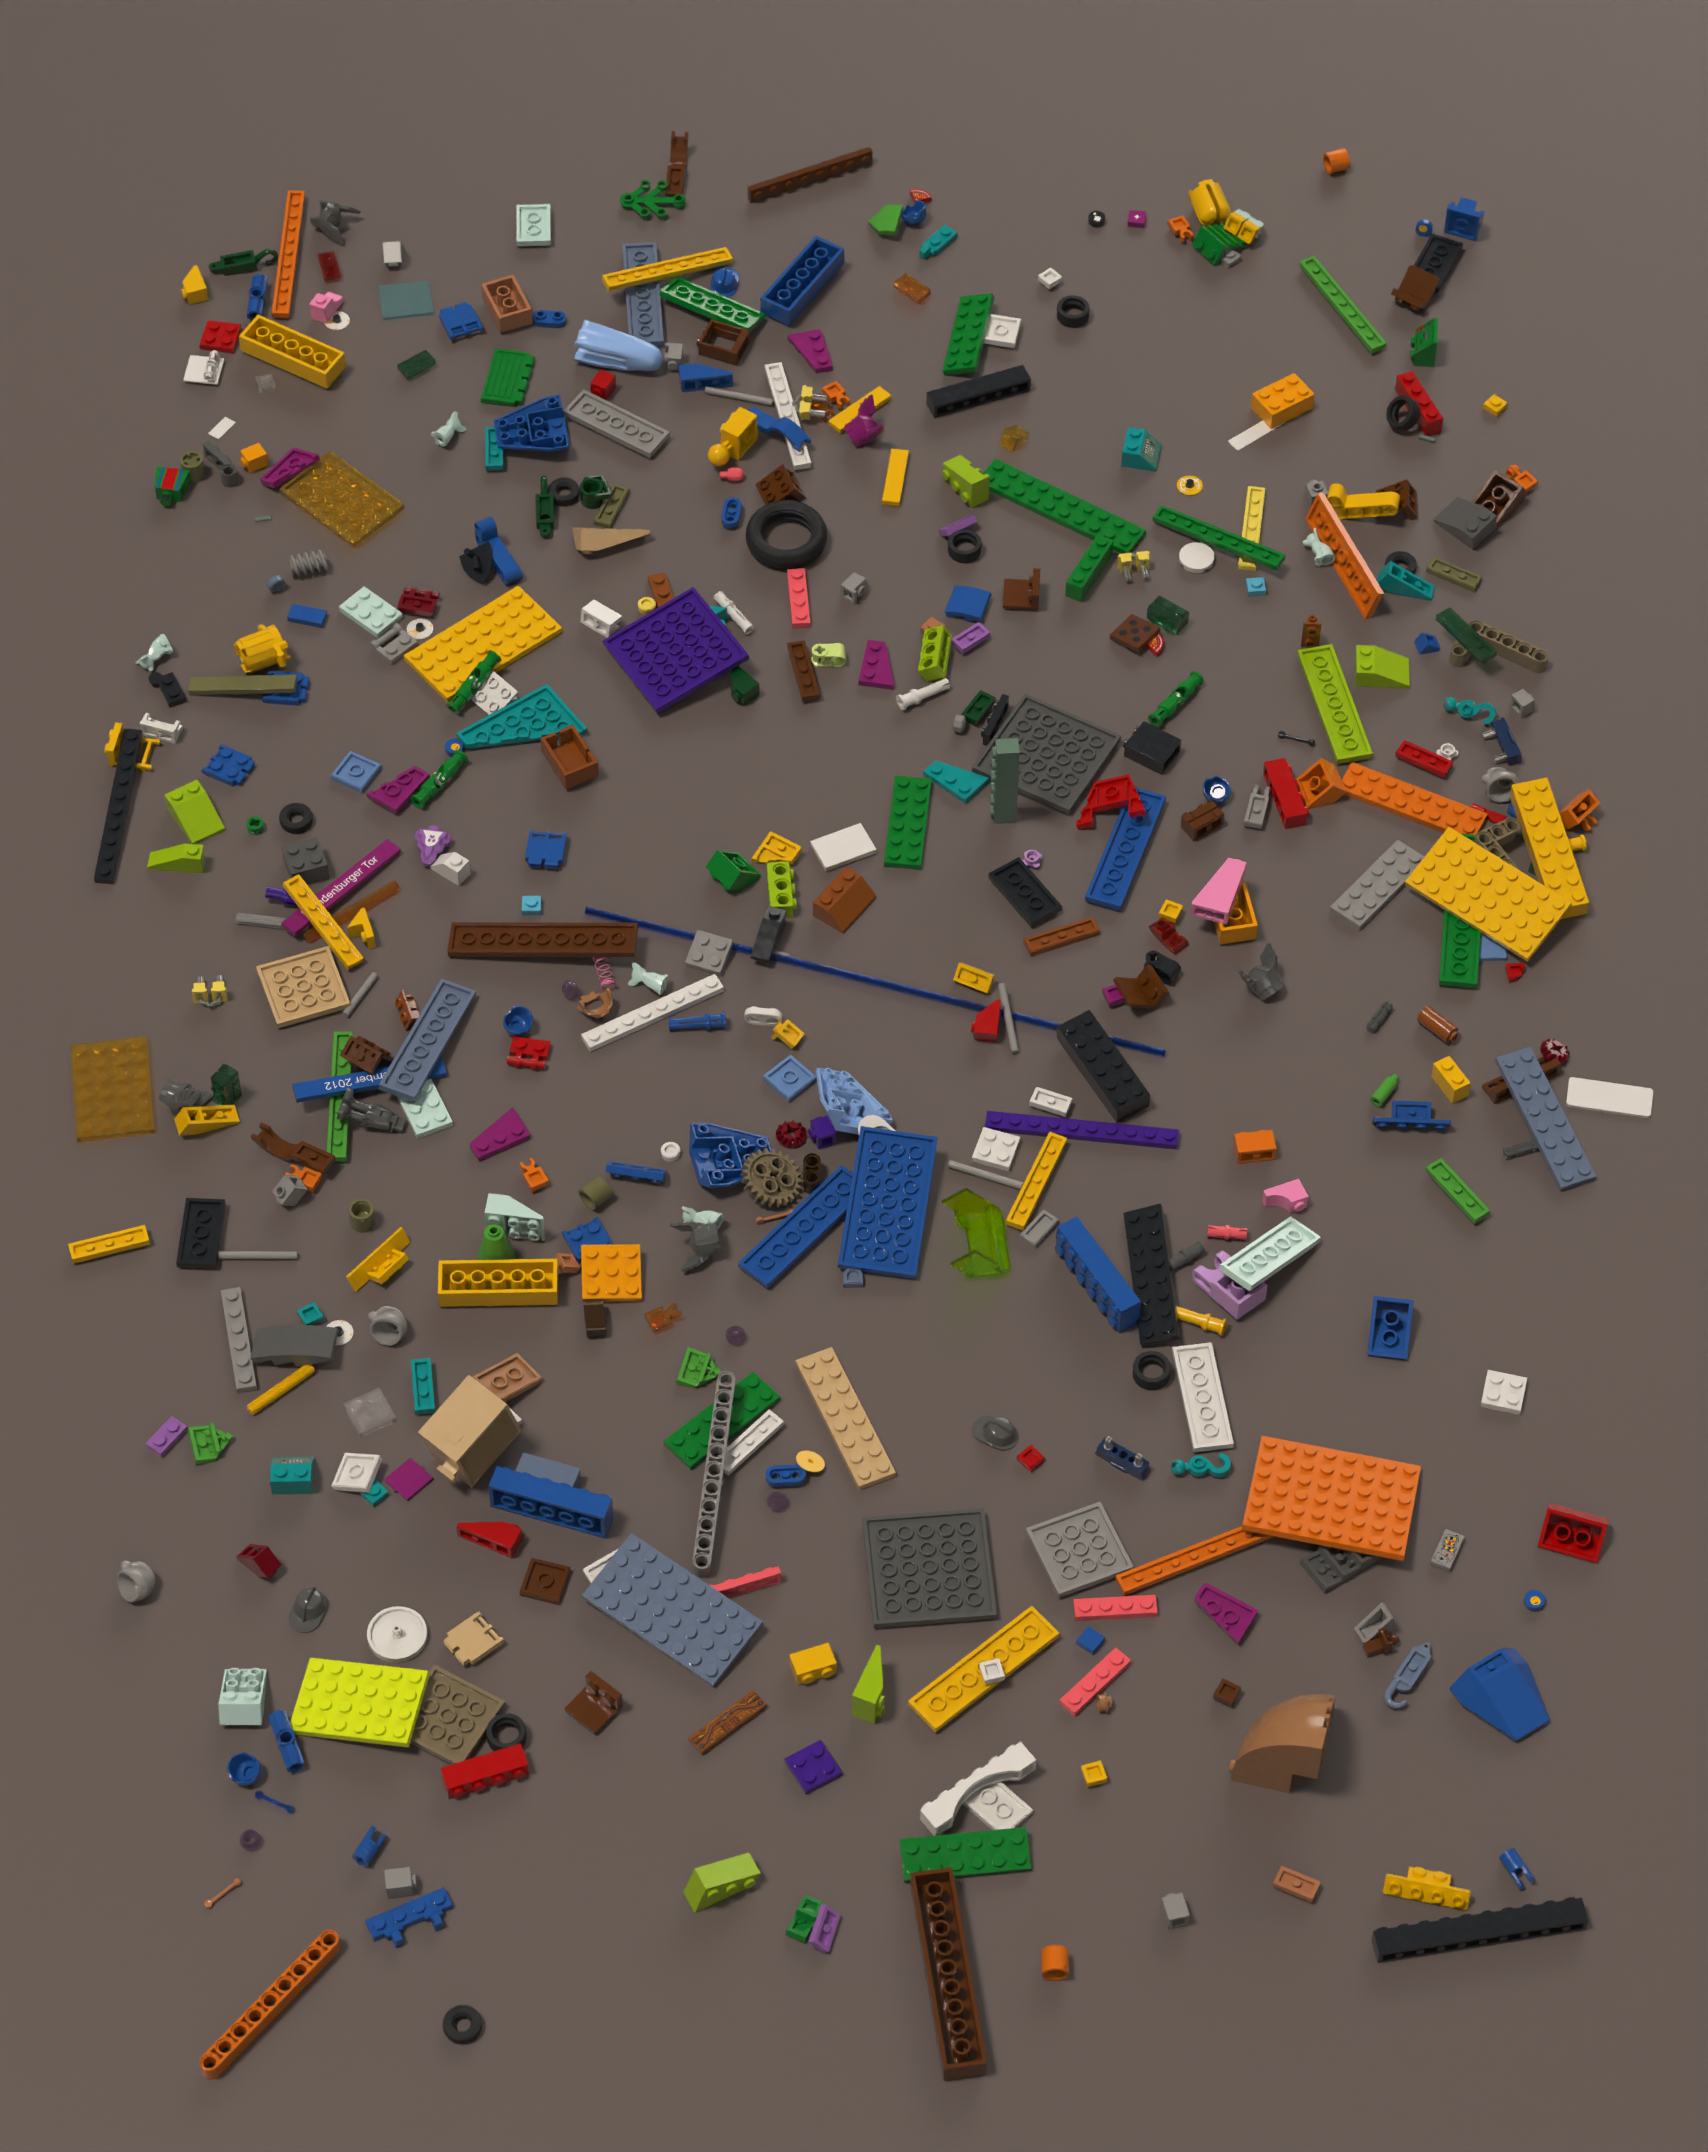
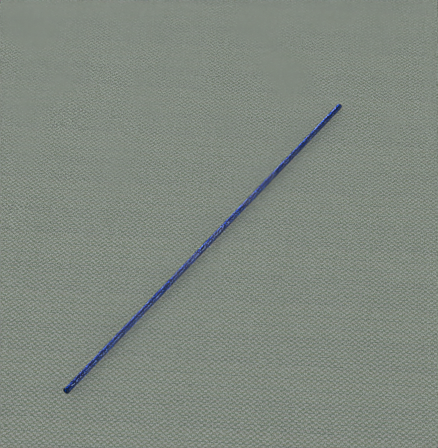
[585,906,1166,1057]

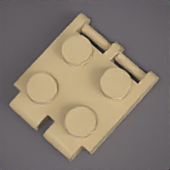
[444,1612,505,1666]

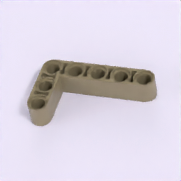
[1449,620,1548,673]
[1473,818,1521,870]

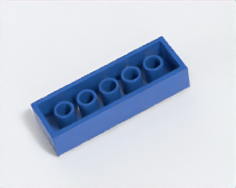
[760,236,844,326]
[1055,1216,1141,1333]
[488,1466,614,1539]

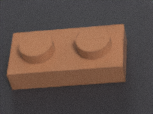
[1273,1865,1321,1903]

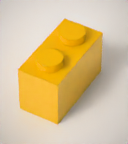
[1431,1056,1471,1104]
[789,1642,837,1685]

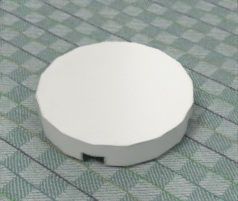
[1179,543,1214,573]

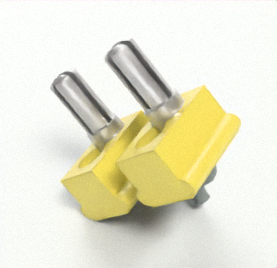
[792,385,827,421]
[1117,551,1150,582]
[192,975,228,1008]

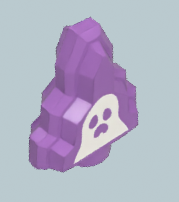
[415,825,452,866]

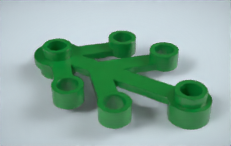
[620,180,686,220]

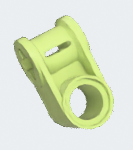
[811,643,846,668]

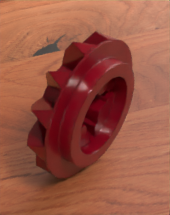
[1540,1039,1570,1064]
[776,1120,807,1147]

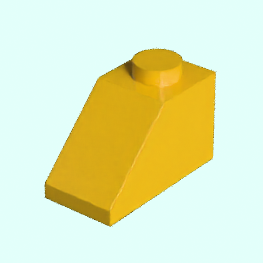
[181,265,208,305]

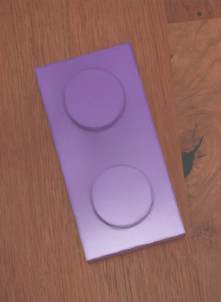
[938,515,977,538]
[951,622,990,654]
[145,1416,188,1458]
[808,1904,841,1953]

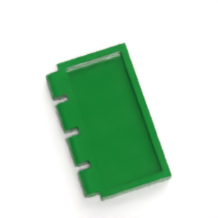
[481,348,535,407]

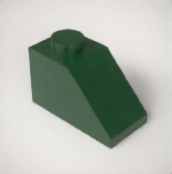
[731,666,760,706]

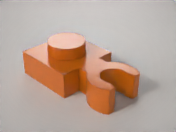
[1168,215,1193,243]
[822,381,850,409]
[520,1158,549,1192]
[285,1164,322,1192]

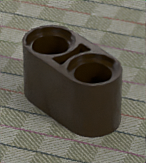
[803,1153,821,1194]
[583,1301,607,1337]

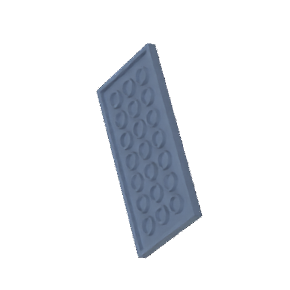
[582,1533,763,1688]

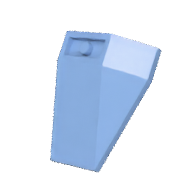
[816,1068,894,1135]

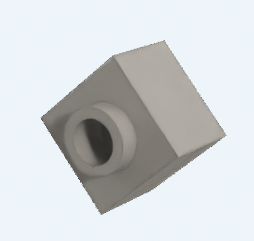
[1510,689,1534,718]

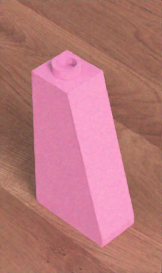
[1191,858,1247,925]

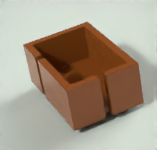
[540,725,599,790]

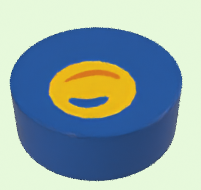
[1416,220,1433,237]
[445,739,464,757]
[1524,1590,1545,1611]

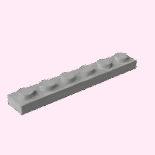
[221,1287,257,1393]

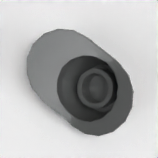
[972,1416,1018,1450]
[289,1586,328,1633]

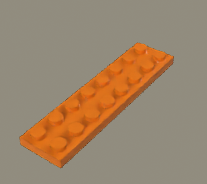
[1305,493,1384,619]
[1342,762,1488,835]

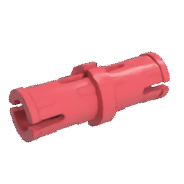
[1207,1225,1247,1241]

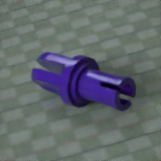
[265,886,298,907]

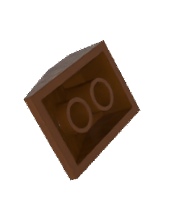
[1472,470,1527,527]

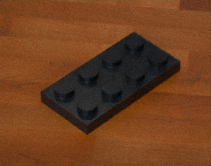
[1414,233,1463,293]
[988,857,1062,927]
[176,1198,226,1269]

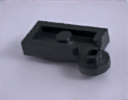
[148,672,186,708]

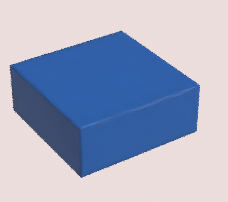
[1076,1626,1105,1655]

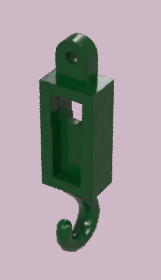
[209,249,279,276]
[535,476,554,538]

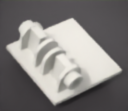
[183,350,224,385]
[471,671,518,715]

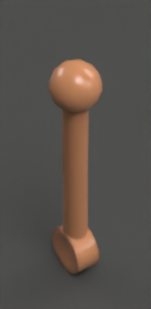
[756,1209,793,1224]
[204,1878,242,1909]

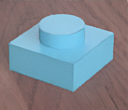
[1246,577,1266,596]
[522,896,541,915]

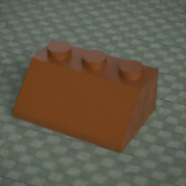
[813,867,876,933]

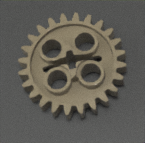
[740,1148,803,1208]

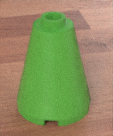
[476,1224,516,1260]

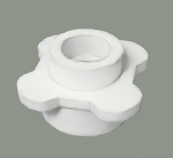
[1436,743,1458,760]

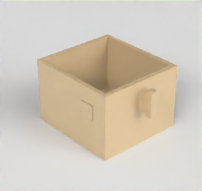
[418,1375,522,1488]

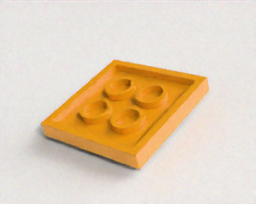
[581,1244,642,1302]

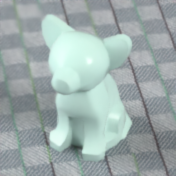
[431,411,466,447]
[1302,527,1336,567]
[135,634,173,672]
[628,963,669,995]
[682,1206,724,1229]

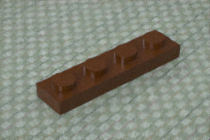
[787,640,820,702]

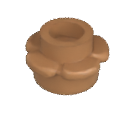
[1096,1692,1112,1713]

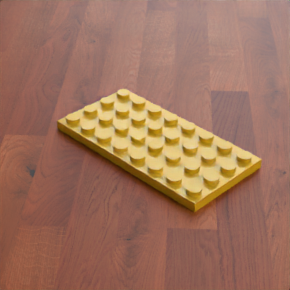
[404,586,562,703]
[1405,827,1572,962]

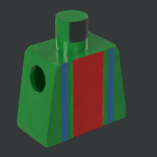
[155,466,191,506]

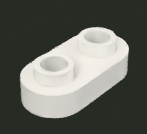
[744,1006,783,1026]

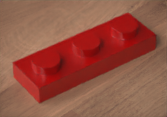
[1395,740,1453,778]

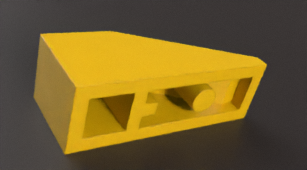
[174,1105,240,1136]

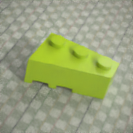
[941,455,990,508]
[683,1853,760,1913]

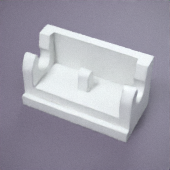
[580,600,622,638]
[139,713,183,743]

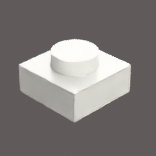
[1038,267,1062,289]
[979,1658,1005,1685]

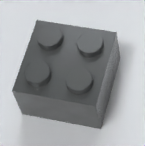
[282,837,329,884]

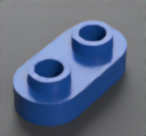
[532,310,567,328]
[721,497,742,528]
[765,1464,806,1487]

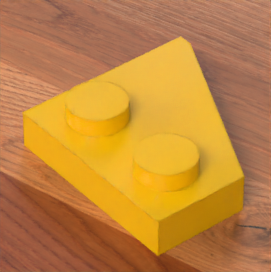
[751,831,802,865]

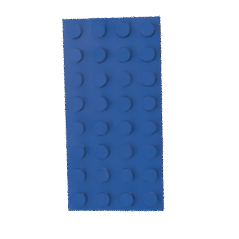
[838,1126,938,1279]

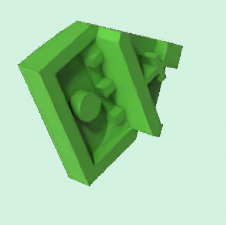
[868,204,904,237]
[676,1347,721,1389]
[187,1422,233,1465]

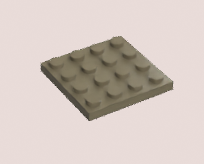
[410,1665,505,1764]

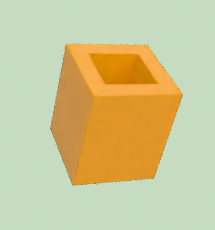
[239,443,268,473]

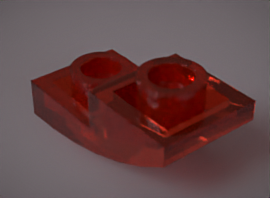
[317,251,341,281]
[1149,917,1189,955]

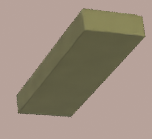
[593,484,630,528]
[1426,557,1482,592]

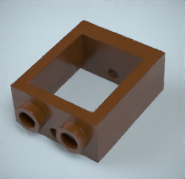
[696,319,750,366]

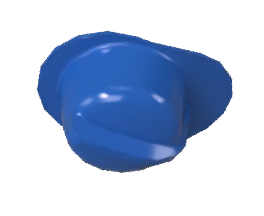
[710,267,739,297]

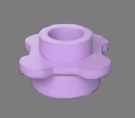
[1022,850,1042,868]

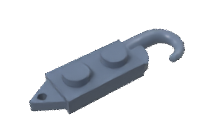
[1384,1642,1432,1709]

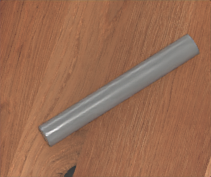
[342,972,378,1017]

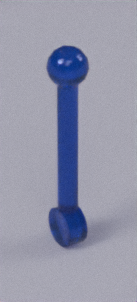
[255,1790,294,1813]

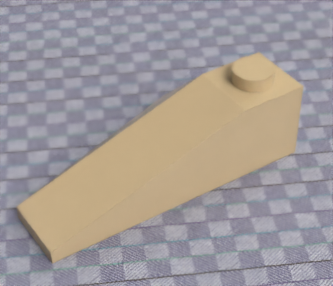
[572,528,650,554]

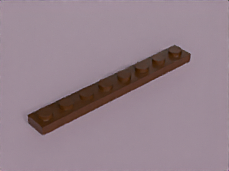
[748,147,873,203]

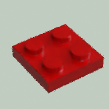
[199,320,242,354]

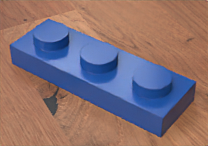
[606,1161,667,1183]

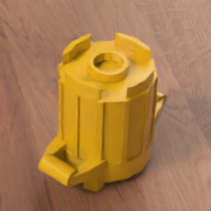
[234,625,291,673]

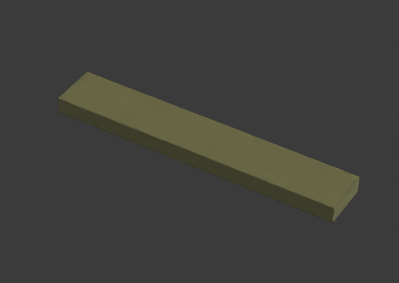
[188,675,298,695]

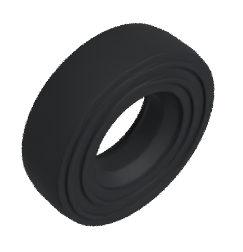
[548,477,580,506]
[1384,551,1417,574]
[279,803,313,834]
[443,2005,482,2044]

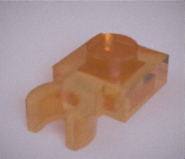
[811,394,834,423]
[644,1303,682,1333]

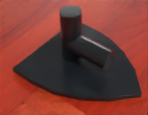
[459,541,493,583]

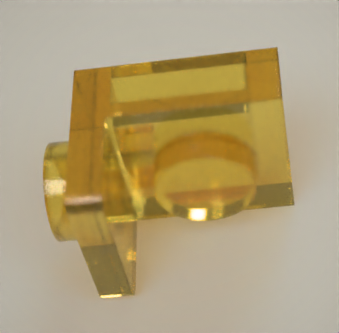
[999,425,1029,452]

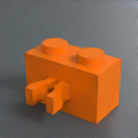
[1559,789,1600,832]

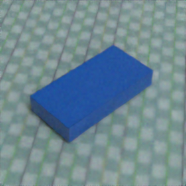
[287,604,327,628]

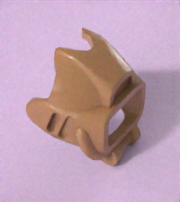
[577,988,613,1019]

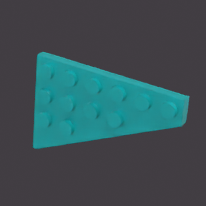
[456,684,587,749]

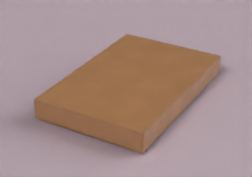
[473,1353,543,1402]

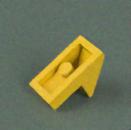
[348,908,375,949]

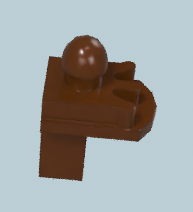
[1363,1629,1399,1658]

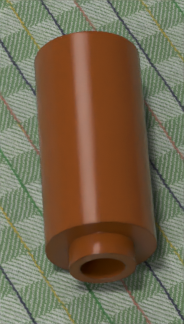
[1417,1006,1459,1043]

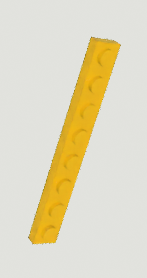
[602,247,733,292]

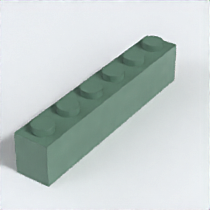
[990,738,1020,824]

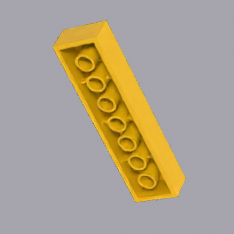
[1510,777,1589,919]

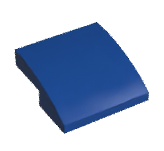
[945,586,992,621]

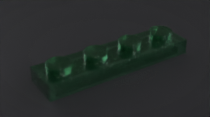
[1435,607,1497,664]

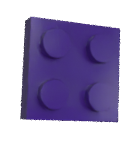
[784,1740,842,1795]

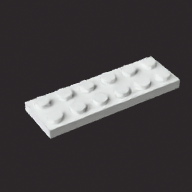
[1172,1342,1234,1452]

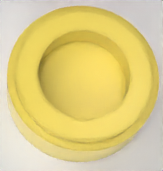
[638,597,656,615]

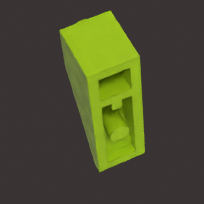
[147,844,206,873]

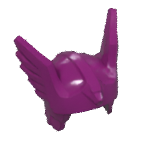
[844,394,884,447]

